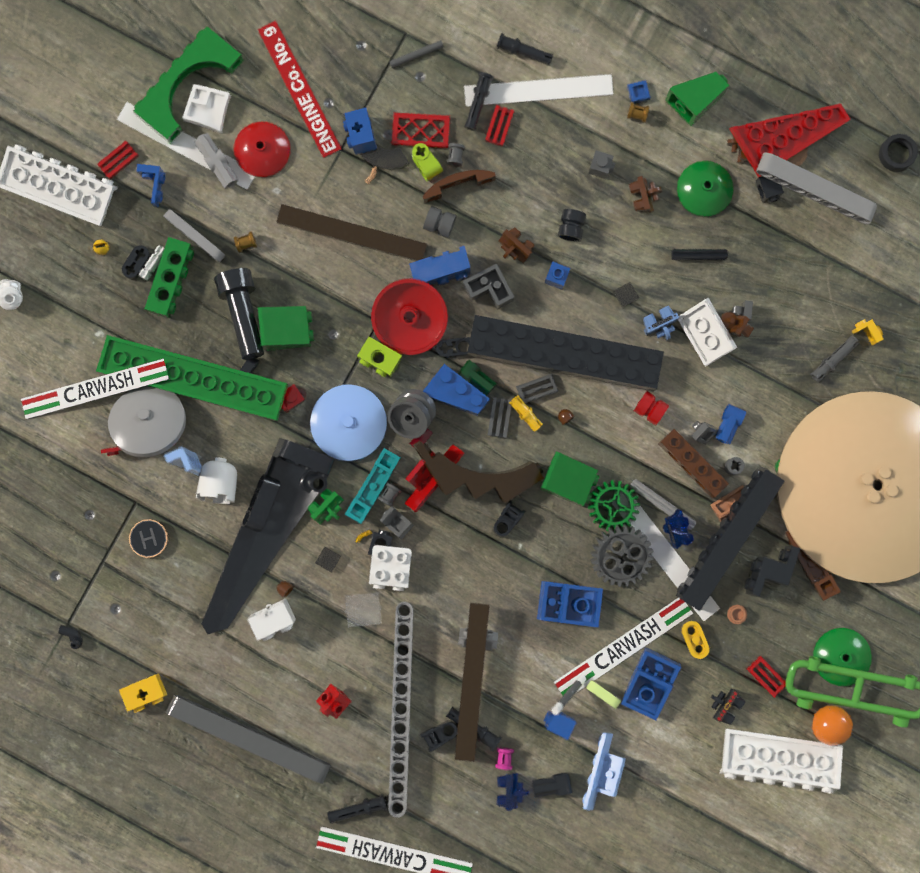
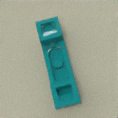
[345,448,401,524]

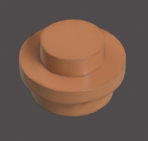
[727,605,747,624]

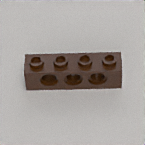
[658,429,729,498]

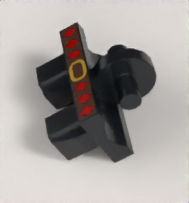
[710,689,746,725]

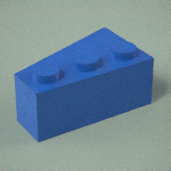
[409,245,470,285]
[423,364,490,416]

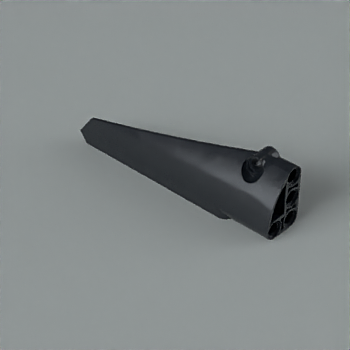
[201,438,335,634]

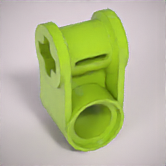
[412,143,443,182]

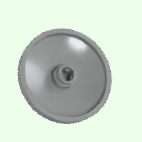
[108,386,186,457]

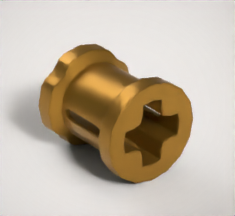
[627,102,649,123]
[233,231,257,253]

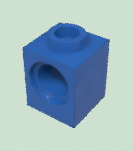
[545,262,570,290]

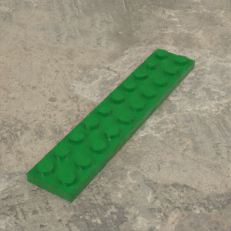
[96,335,288,421]

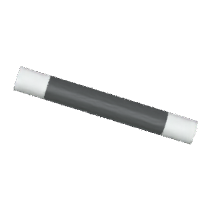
[552,675,586,715]

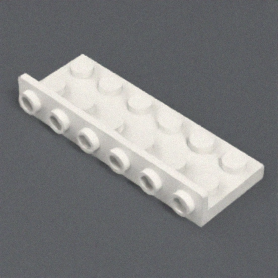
[0,144,118,226]
[719,729,843,793]

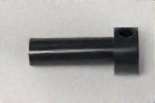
[214,268,265,360]

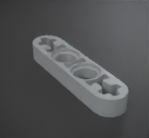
[163,209,226,263]

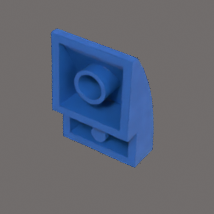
[537,581,603,627]
[621,647,681,720]

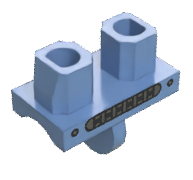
[643,306,679,340]

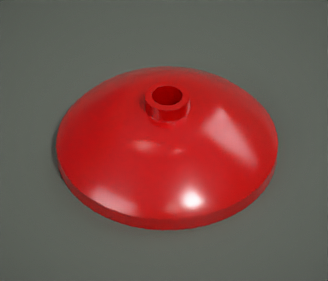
[234,121,290,178]

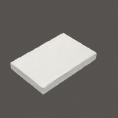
[678,298,737,367]

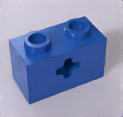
[343,108,377,155]
[543,711,577,740]

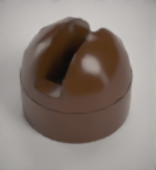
[558,409,575,425]
[277,581,294,598]

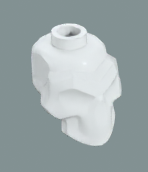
[0,279,23,310]

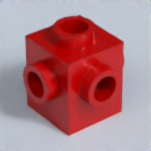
[316,684,351,719]

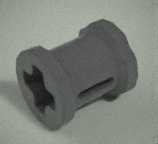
[447,143,465,166]
[724,457,745,475]
[378,482,402,507]

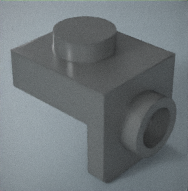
[380,506,414,540]

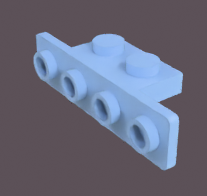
[583,732,626,810]

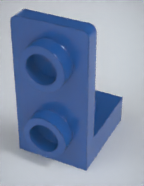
[136,164,165,207]

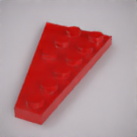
[729,103,851,178]

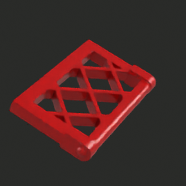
[391,112,450,148]

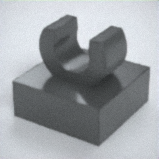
[732,300,753,322]
[691,421,718,444]

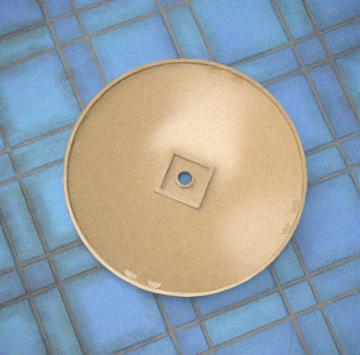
[777,392,920,583]

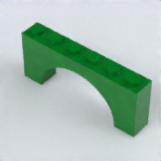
[133,26,244,144]

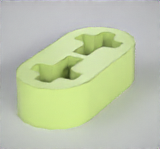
[586,680,621,709]

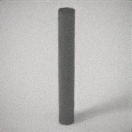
[389,40,444,68]

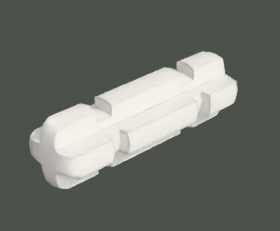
[139,245,164,280]

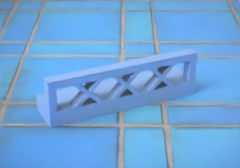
[164,447,202,476]

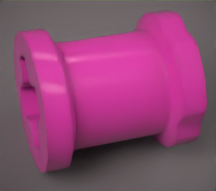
[495,747,514,770]

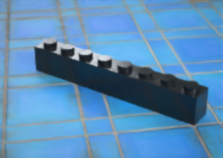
[676,467,785,611]

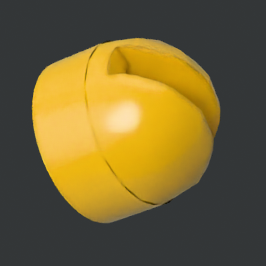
[93,239,109,255]

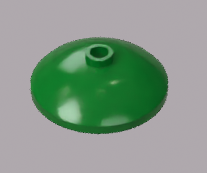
[677,161,734,217]
[813,628,872,686]

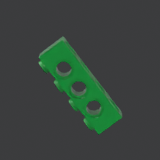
[144,237,194,319]

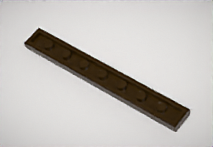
[276,204,427,261]
[455,602,490,762]

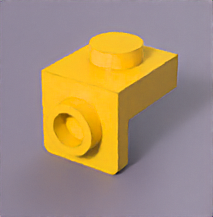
[852,319,884,345]

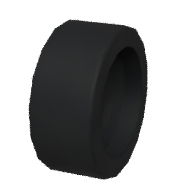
[879,134,918,172]

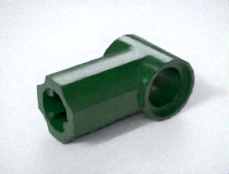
[457,359,496,396]

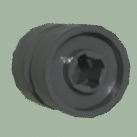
[423,206,457,238]

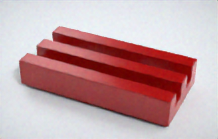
[485,105,514,147]
[97,140,139,180]
[746,656,786,698]

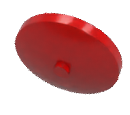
[371,278,448,355]

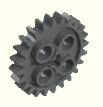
[590,524,654,587]

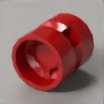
[633,391,669,426]

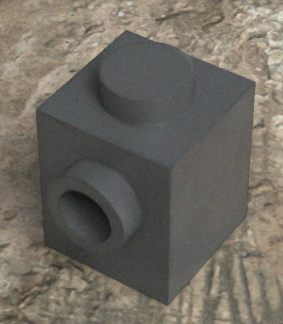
[588,150,615,179]

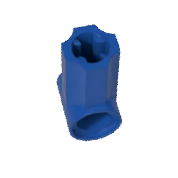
[715,404,746,445]

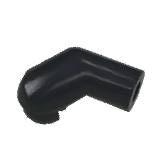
[58,625,83,649]

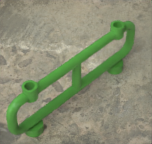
[786,656,920,727]

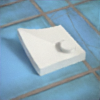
[183,84,231,133]

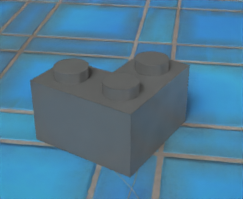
[463,264,514,309]

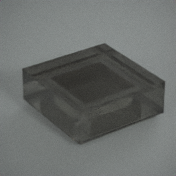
[613,282,639,308]
[315,546,341,573]

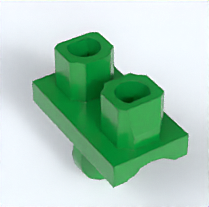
[308,488,344,525]

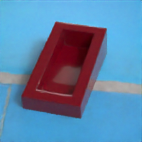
[409,428,433,447]

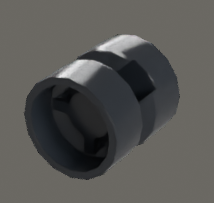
[558,209,587,242]

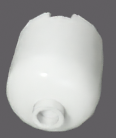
[196,458,237,504]

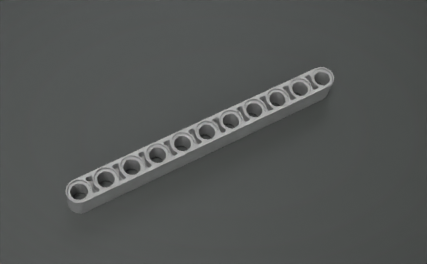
[389,602,414,818]

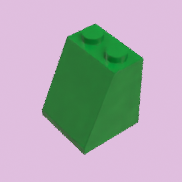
[665,72,729,126]
[258,306,314,351]
[540,451,600,507]

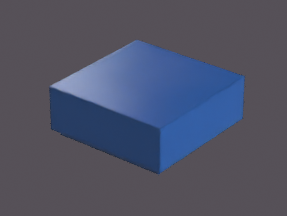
[627,80,651,104]

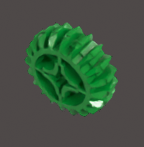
[587,480,640,532]

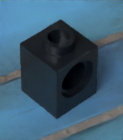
[755,176,784,203]
[368,529,393,555]

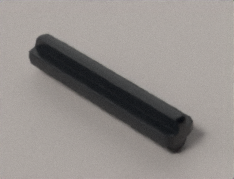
[671,249,728,260]

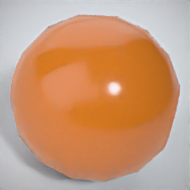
[812,705,853,746]

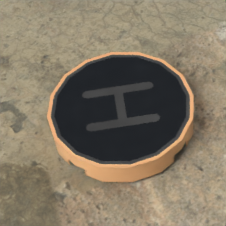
[129,519,168,558]

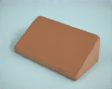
[710,485,744,522]

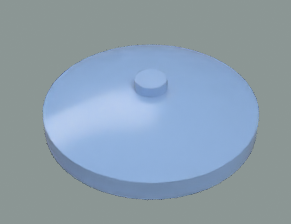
[310,385,387,461]

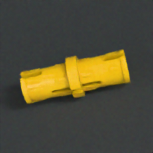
[509,395,543,432]

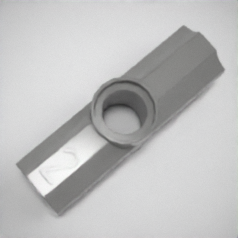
[194,133,239,189]

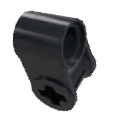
[493,500,526,538]
[420,720,458,752]

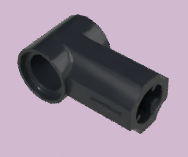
[532,772,573,798]

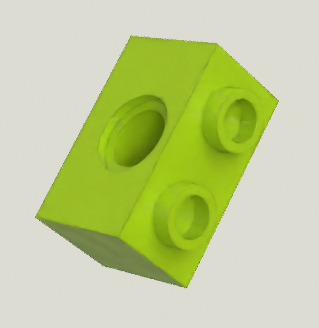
[357,337,402,378]

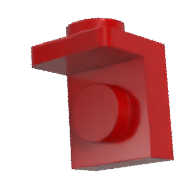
[281,384,305,413]

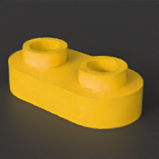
[681,621,709,659]

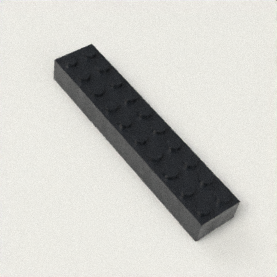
[467,315,664,392]

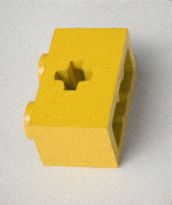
[119,674,167,713]

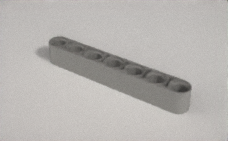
[756,153,877,224]

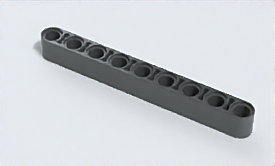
[166,694,331,784]

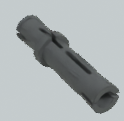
[810,335,860,383]

